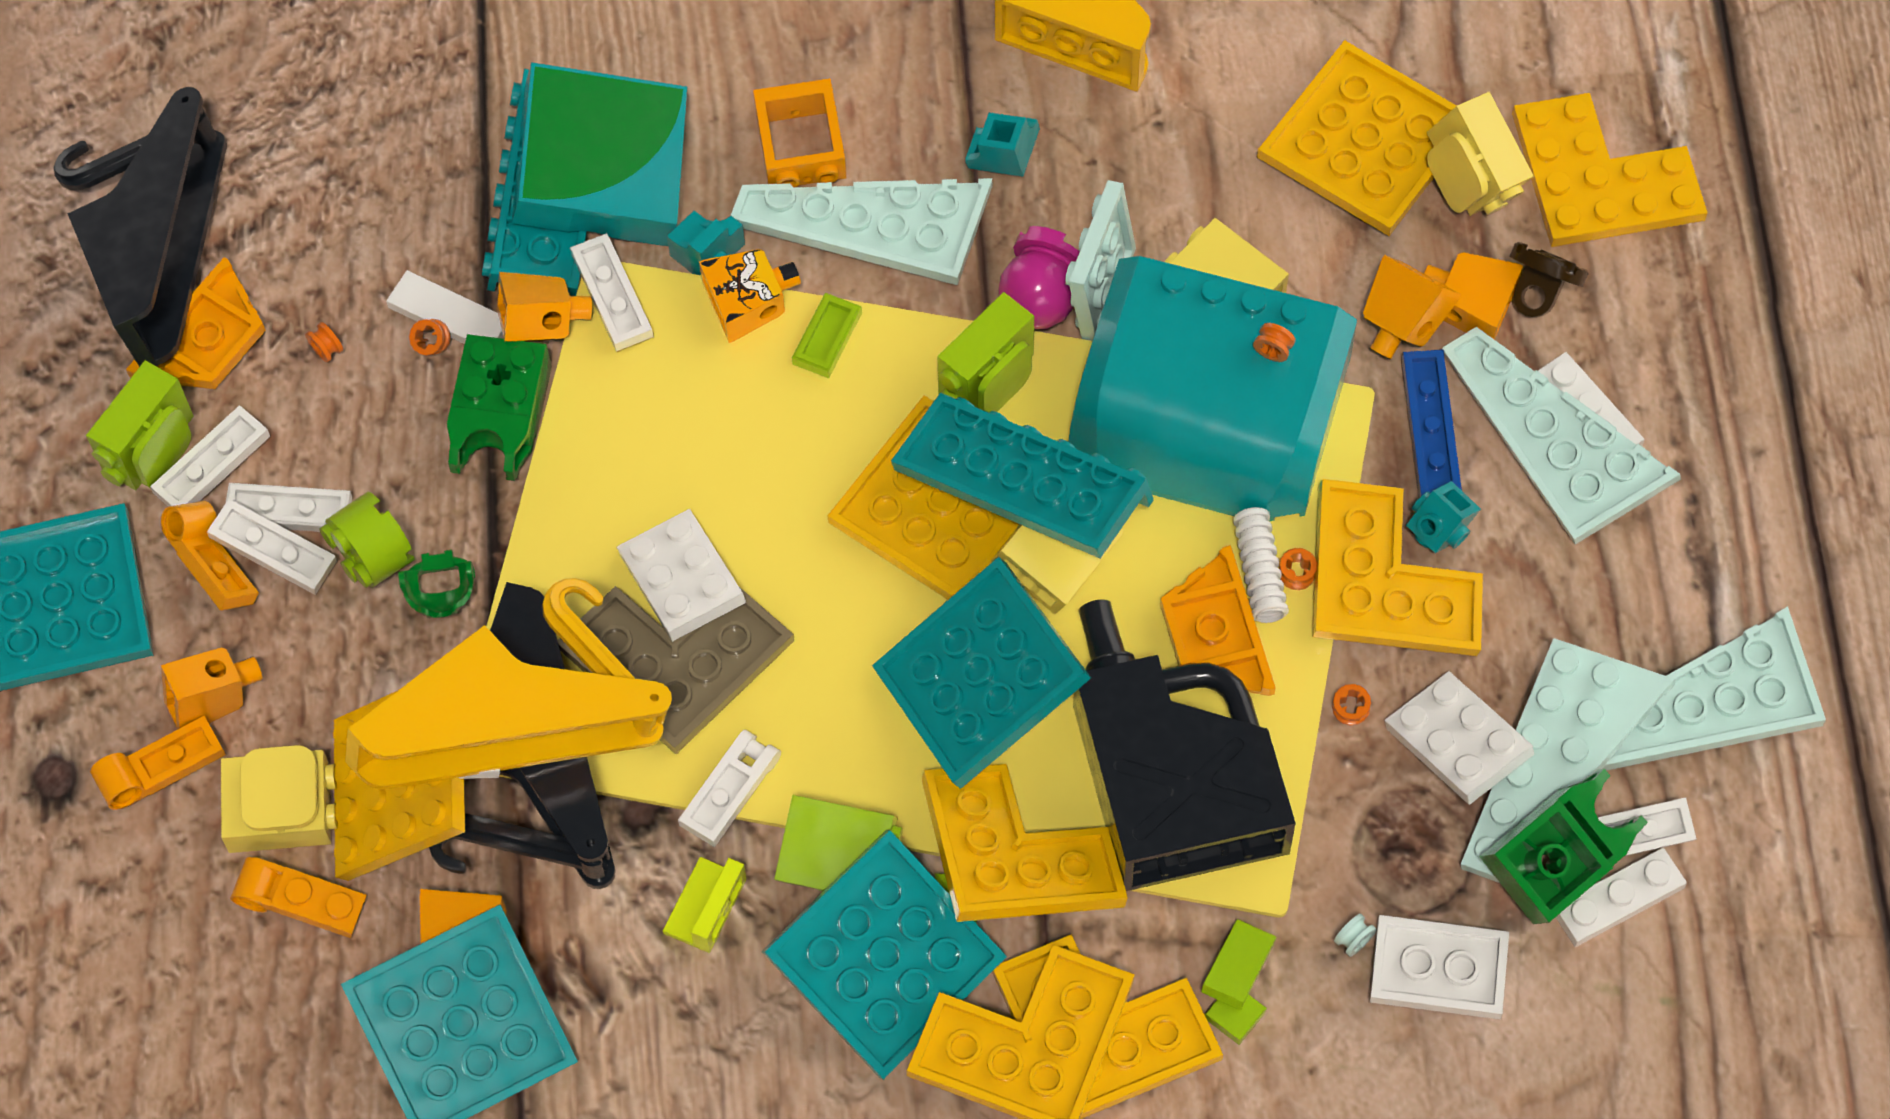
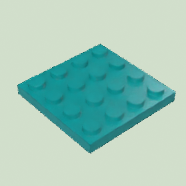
[0,503,154,691]
[872,557,1091,789]
[761,830,1007,1080]
[341,905,578,1119]

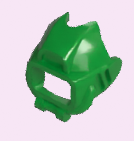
[398,550,475,619]

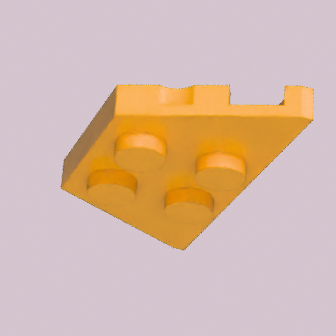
[126,257,266,389]
[1160,545,1276,696]

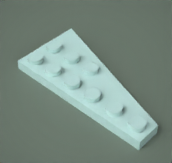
[731,178,992,285]
[1442,327,1681,545]
[1602,606,1826,771]
[1461,638,1675,883]

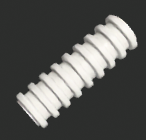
[1233,507,1289,623]

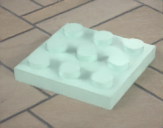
[1066,180,1136,341]

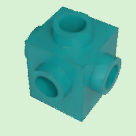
[1406,481,1481,554]

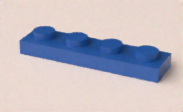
[1401,350,1462,498]

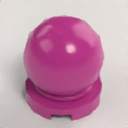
[999,226,1080,329]

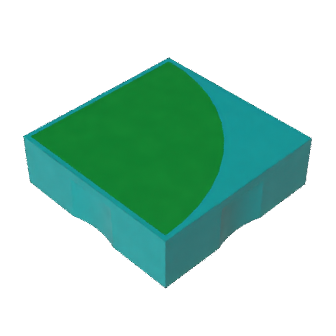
[512,62,687,246]

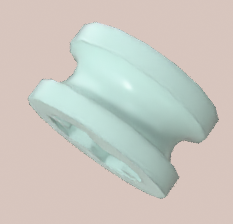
[1334,914,1377,957]

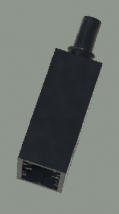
[1073,599,1296,891]

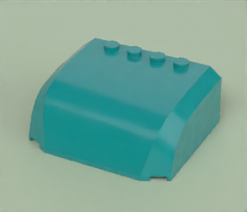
[1068,256,1357,522]

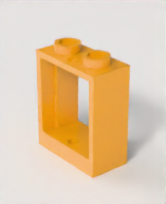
[753,78,847,187]

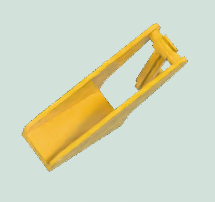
[995,0,1151,92]
[345,578,672,790]

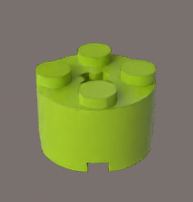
[319,491,415,588]

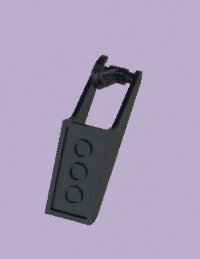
[53,87,227,367]
[429,582,616,889]

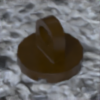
[1509,242,1589,317]

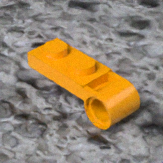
[161,501,259,611]
[90,716,226,810]
[230,857,367,938]

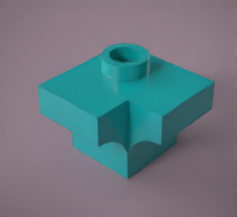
[965,112,1040,177]
[667,210,745,275]

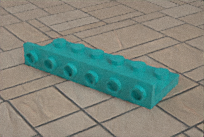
[481,69,587,296]
[891,393,1154,559]

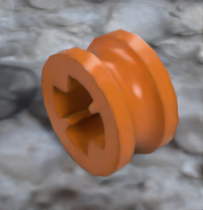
[409,319,451,355]
[305,322,344,363]
[1253,323,1296,362]
[1279,548,1317,590]
[1332,684,1371,725]

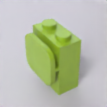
[937,292,1034,413]
[86,360,194,491]
[774,795,903,891]

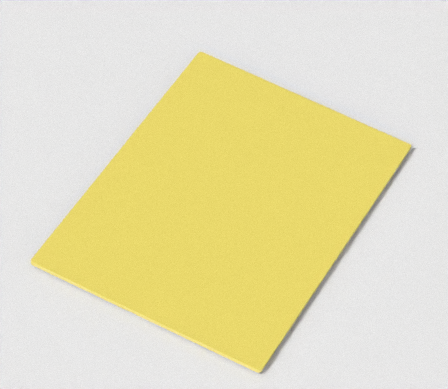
[486,262,1375,917]

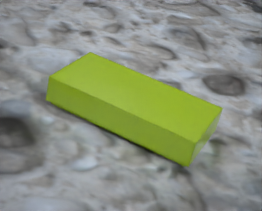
[792,293,862,378]
[1201,919,1276,1010]

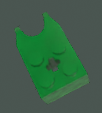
[447,334,552,481]
[1479,768,1648,924]

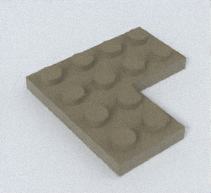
[557,586,794,754]

